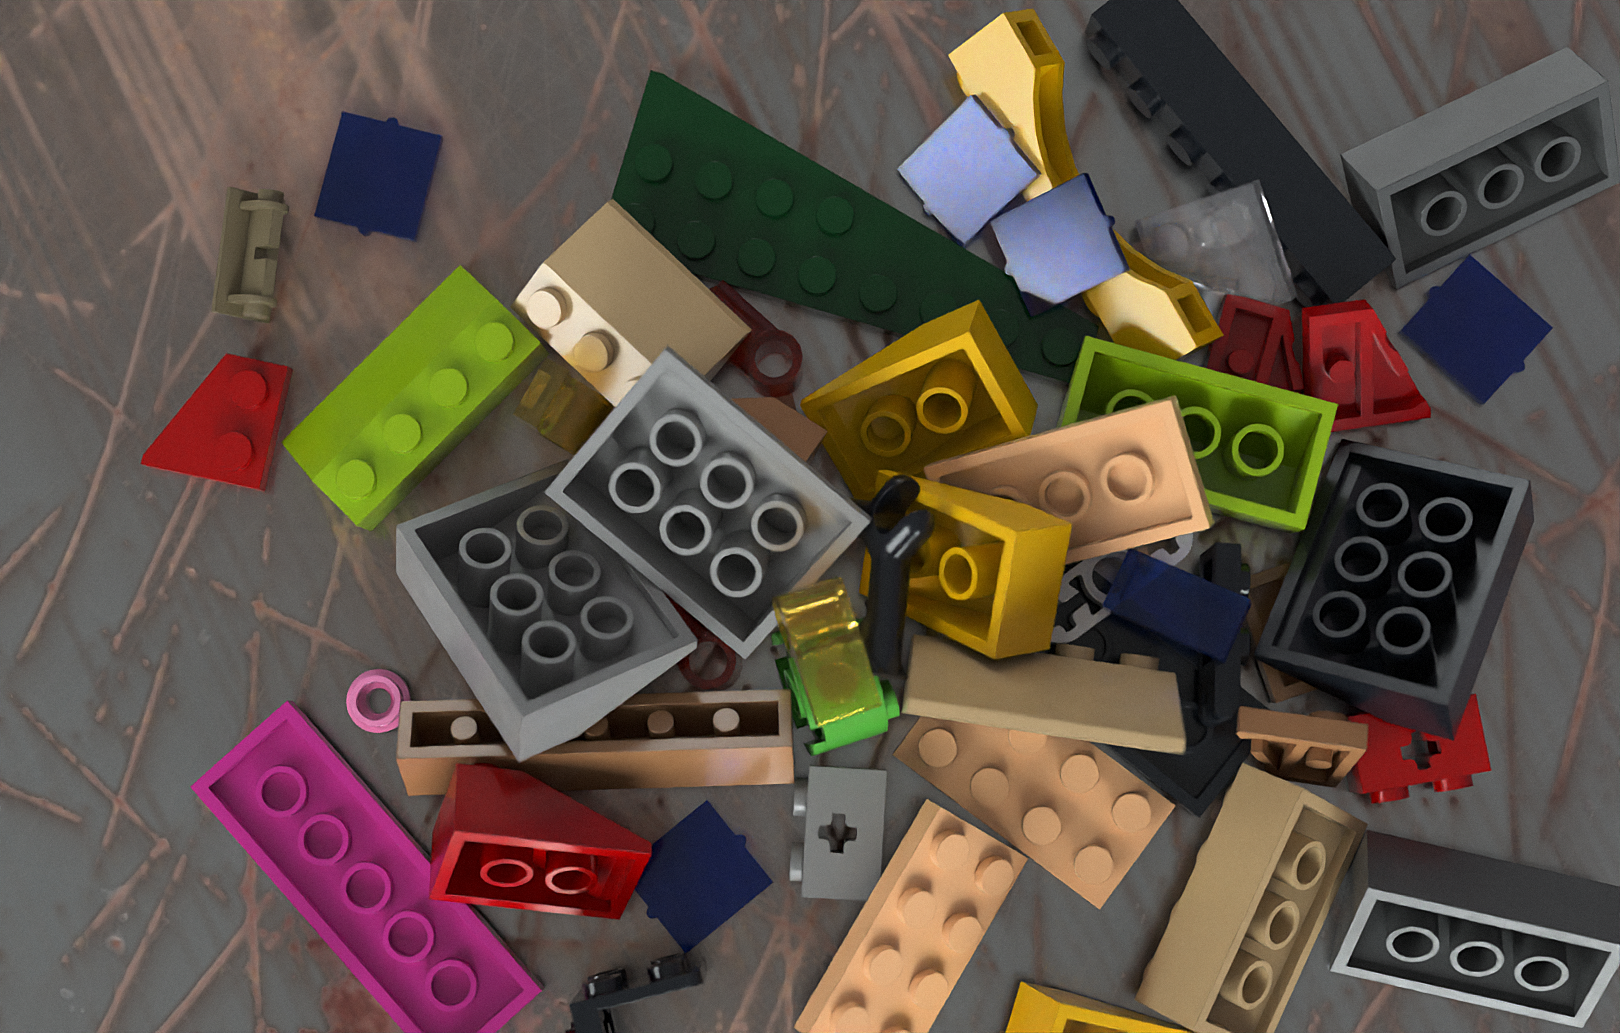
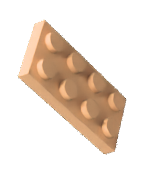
[923,395,1214,565]
[892,716,1176,910]
[794,799,1029,1033]

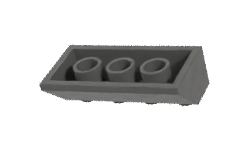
[1341,47,1620,289]
[1330,830,1620,1028]

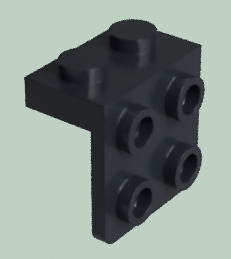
[565,952,707,1033]

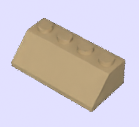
[1134,763,1368,1033]

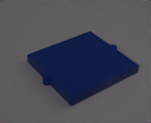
[897,94,1041,247]
[314,111,444,243]
[990,173,1130,317]
[1399,255,1553,406]
[635,800,773,952]

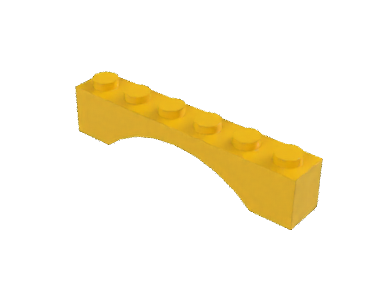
[948,8,1224,361]

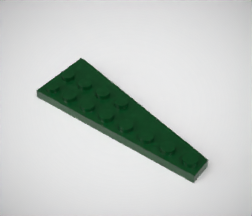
[611,70,1099,387]

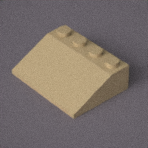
[900,627,1185,753]

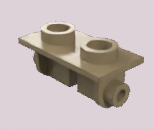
[211,187,289,324]

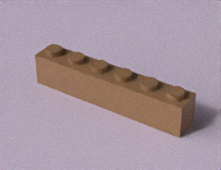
[396,689,795,796]

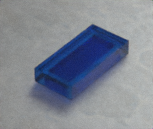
[1102,548,1252,663]

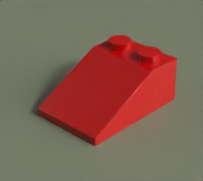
[429,763,652,920]

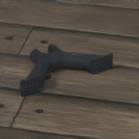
[848,475,935,680]

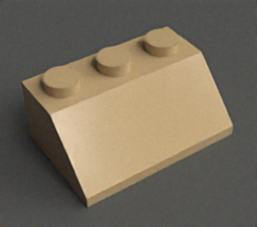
[510,199,752,407]

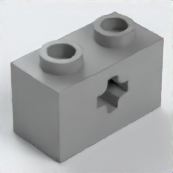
[789,765,887,901]

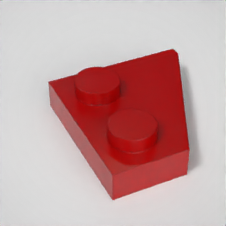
[1203,292,1304,394]
[1302,299,1431,432]
[141,353,293,491]

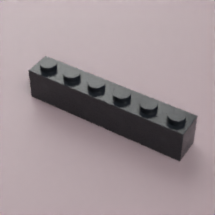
[1085,0,1396,307]

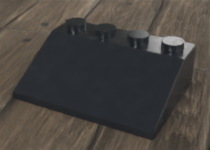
[1254,439,1534,741]

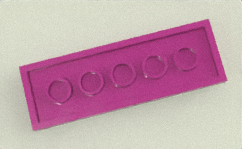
[190,700,545,1033]

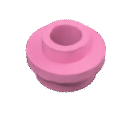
[346,669,412,733]

